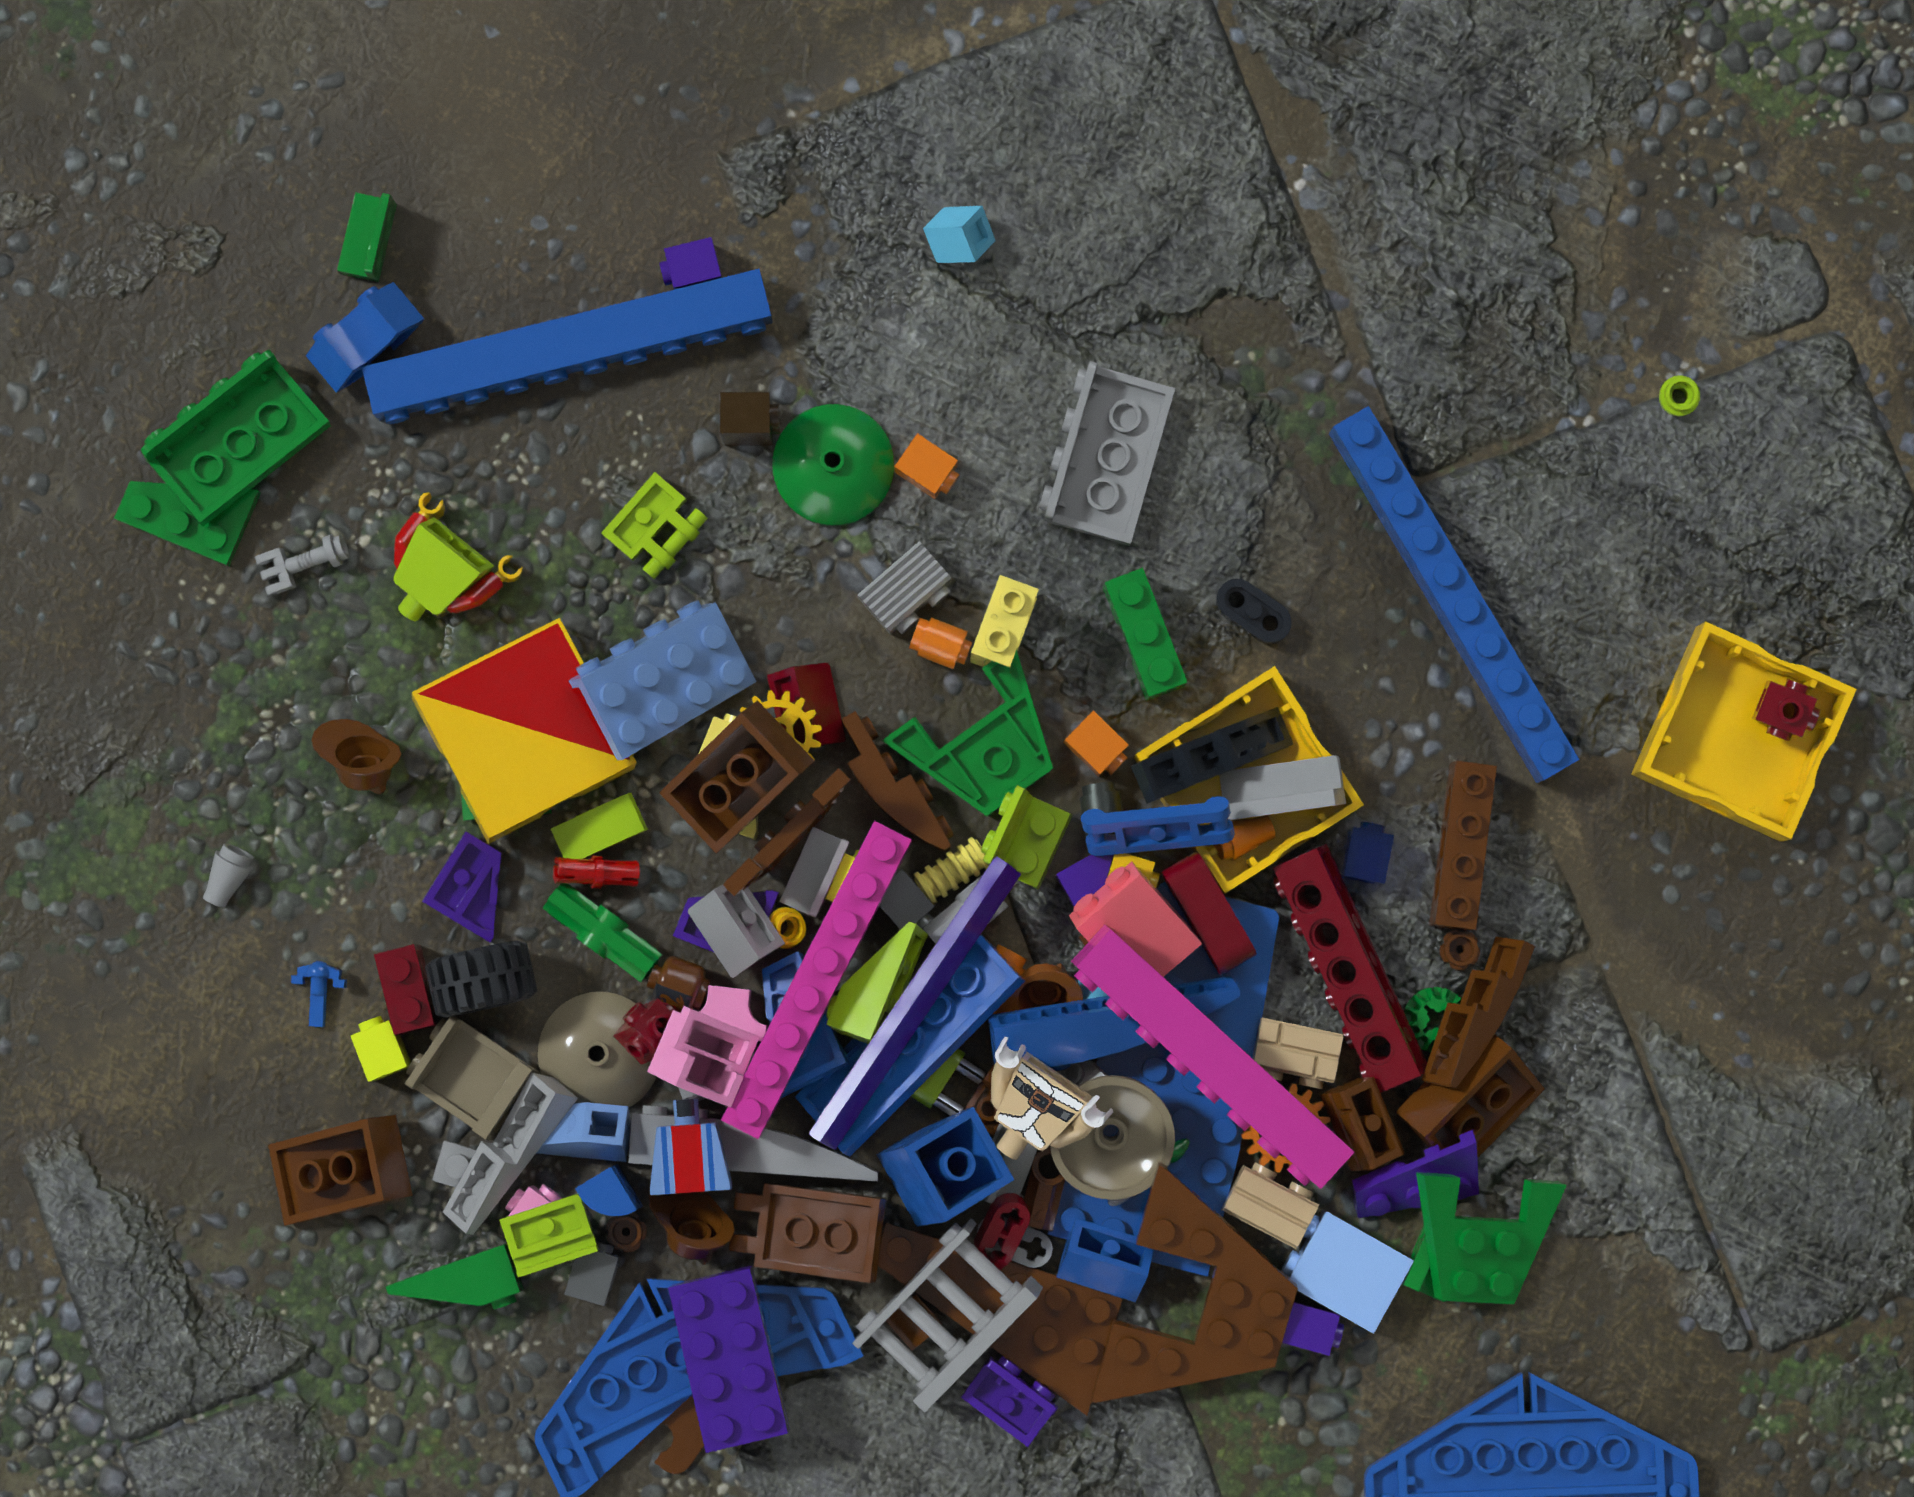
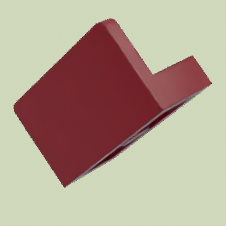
[767,663,846,749]

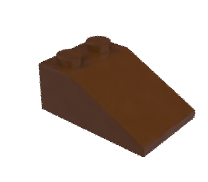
[268,1115,413,1226]

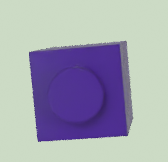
[659,237,722,290]
[1282,1301,1344,1356]

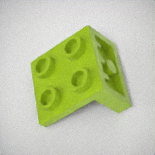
[981,785,1073,890]

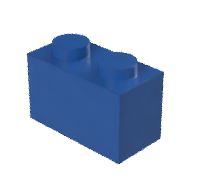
[1057,1218,1154,1302]

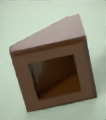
[886,1293,943,1351]

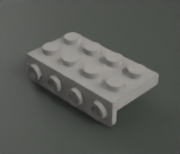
[1039,361,1175,546]

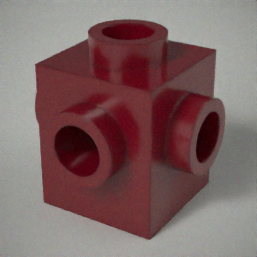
[1752,679,1820,741]
[613,998,676,1065]

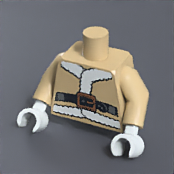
[991,1037,1113,1160]

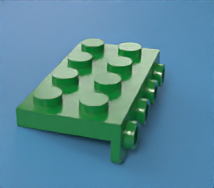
[141,350,331,527]

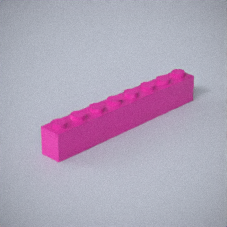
[721,821,912,1139]
[1071,924,1354,1189]

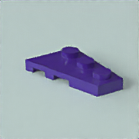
[1352,1130,1479,1218]

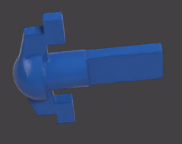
[291,961,347,1027]

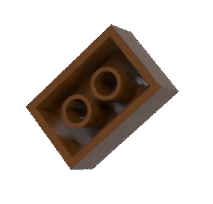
[659,700,815,853]

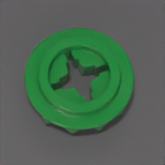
[1404,987,1462,1052]

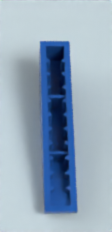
[988,976,1240,1071]

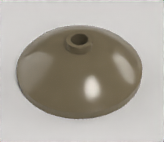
[538,992,657,1108]
[1050,1075,1175,1200]

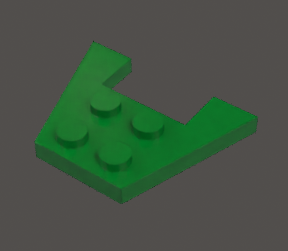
[882,650,1054,816]
[1416,1172,1567,1304]

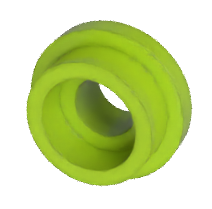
[1659,375,1700,417]

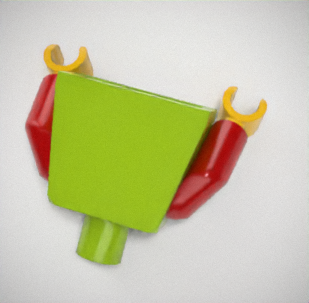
[393,492,523,622]

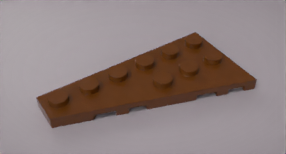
[878,1222,1123,1416]

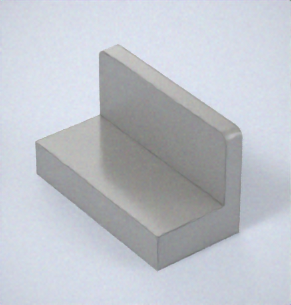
[779,827,851,919]
[688,884,785,978]

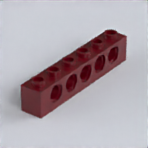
[1273,844,1427,1093]

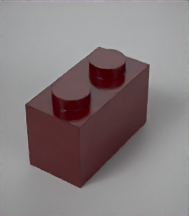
[374,944,440,1035]

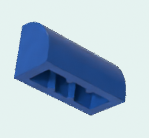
[575,1164,643,1216]

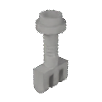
[255,534,349,596]

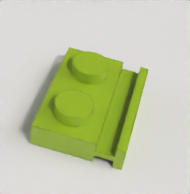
[500,1193,599,1278]

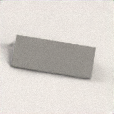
[1219,755,1346,820]

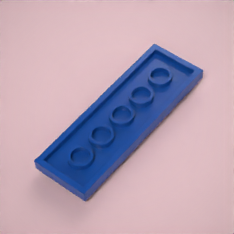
[795,934,1025,1157]

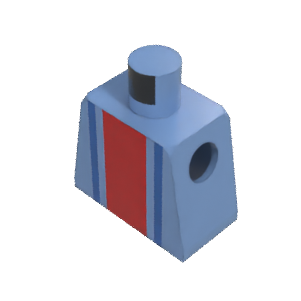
[650,1099,732,1195]

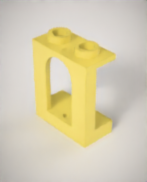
[970,575,1039,667]

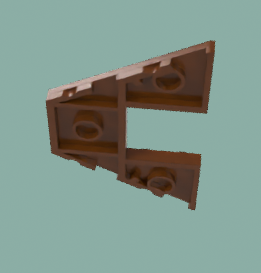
[1091,1162,1298,1403]

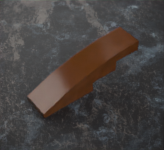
[1422,937,1535,1088]

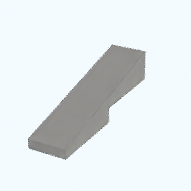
[443,1073,578,1235]

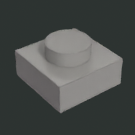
[432,1140,477,1188]

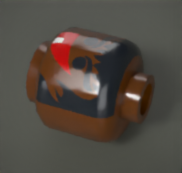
[647,956,711,1013]

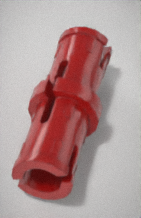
[553,856,640,888]

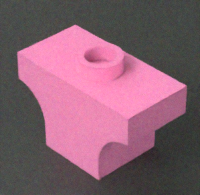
[699,985,768,1041]

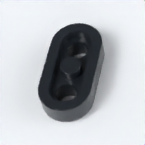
[1216,578,1291,644]

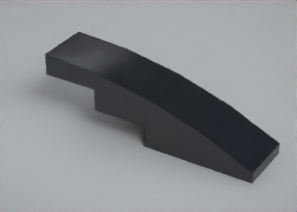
[1131,707,1294,804]

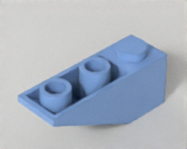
[536,1102,632,1162]

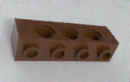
[1429,760,1497,931]

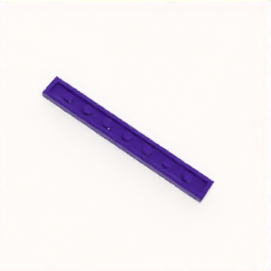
[809,856,1021,1150]

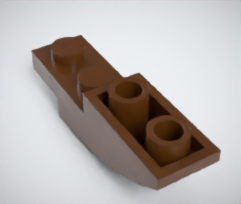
[841,711,954,852]

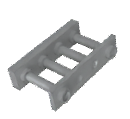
[852,1218,1043,1413]

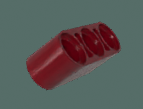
[1161,851,1257,976]

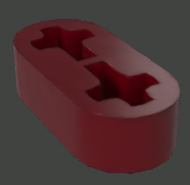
[973,1193,1030,1270]

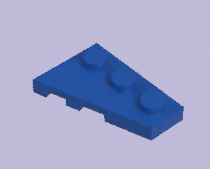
[762,951,850,1098]

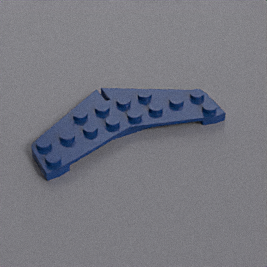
[535,1278,864,1497]
[1364,1372,1699,1497]

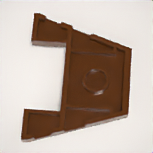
[723,768,850,897]

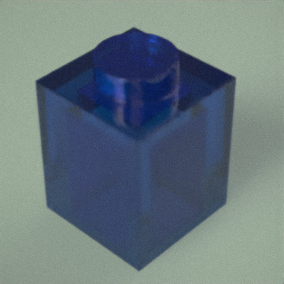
[1341,822,1394,885]

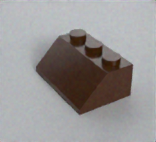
[1395,1034,1545,1159]

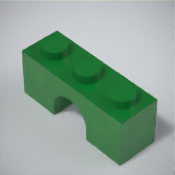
[1102,567,1187,701]

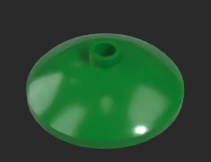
[772,404,894,526]

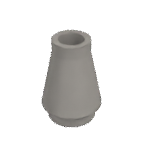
[203,843,254,908]

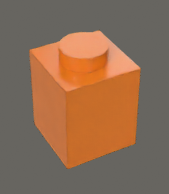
[894,433,960,499]
[1064,710,1129,777]

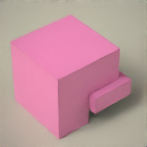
[647,1006,759,1108]

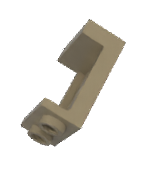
[405,1016,539,1141]

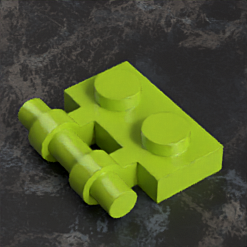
[601,472,708,579]

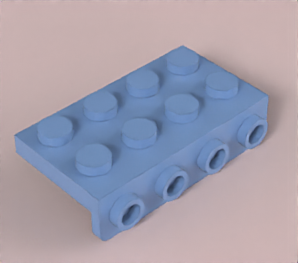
[569,600,756,760]

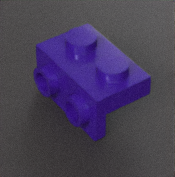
[961,1356,1058,1447]

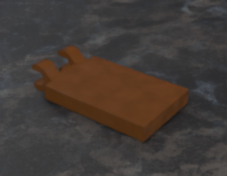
[729,1184,886,1283]

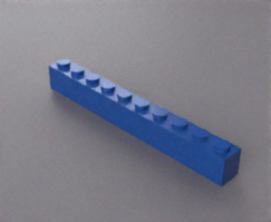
[362,269,773,424]
[1329,406,1580,784]

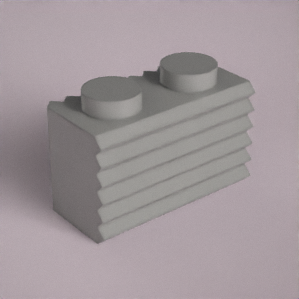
[857,541,952,635]

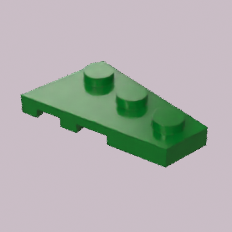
[114,481,261,567]

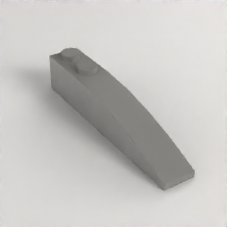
[628,1105,879,1181]

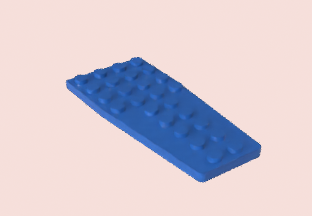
[1047,882,1279,1277]

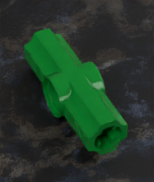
[543,883,663,983]

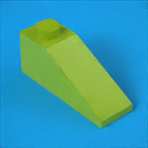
[826,922,928,1044]

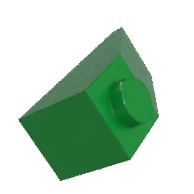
[385,1243,524,1310]

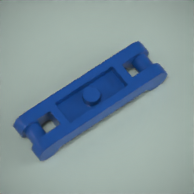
[1081,796,1235,856]

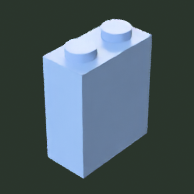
[1281,1210,1414,1334]

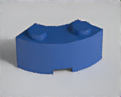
[306,282,424,393]

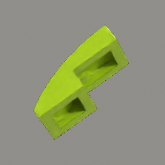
[551,793,648,859]

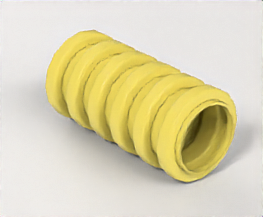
[913,837,989,905]

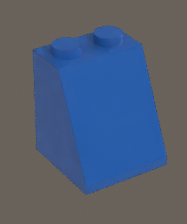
[876,1106,1014,1226]

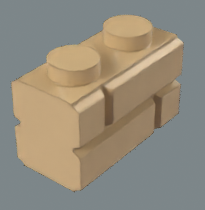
[1252,1018,1343,1089]
[1221,1162,1319,1249]

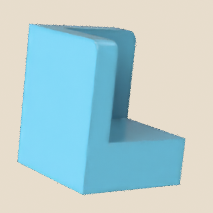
[923,206,996,263]

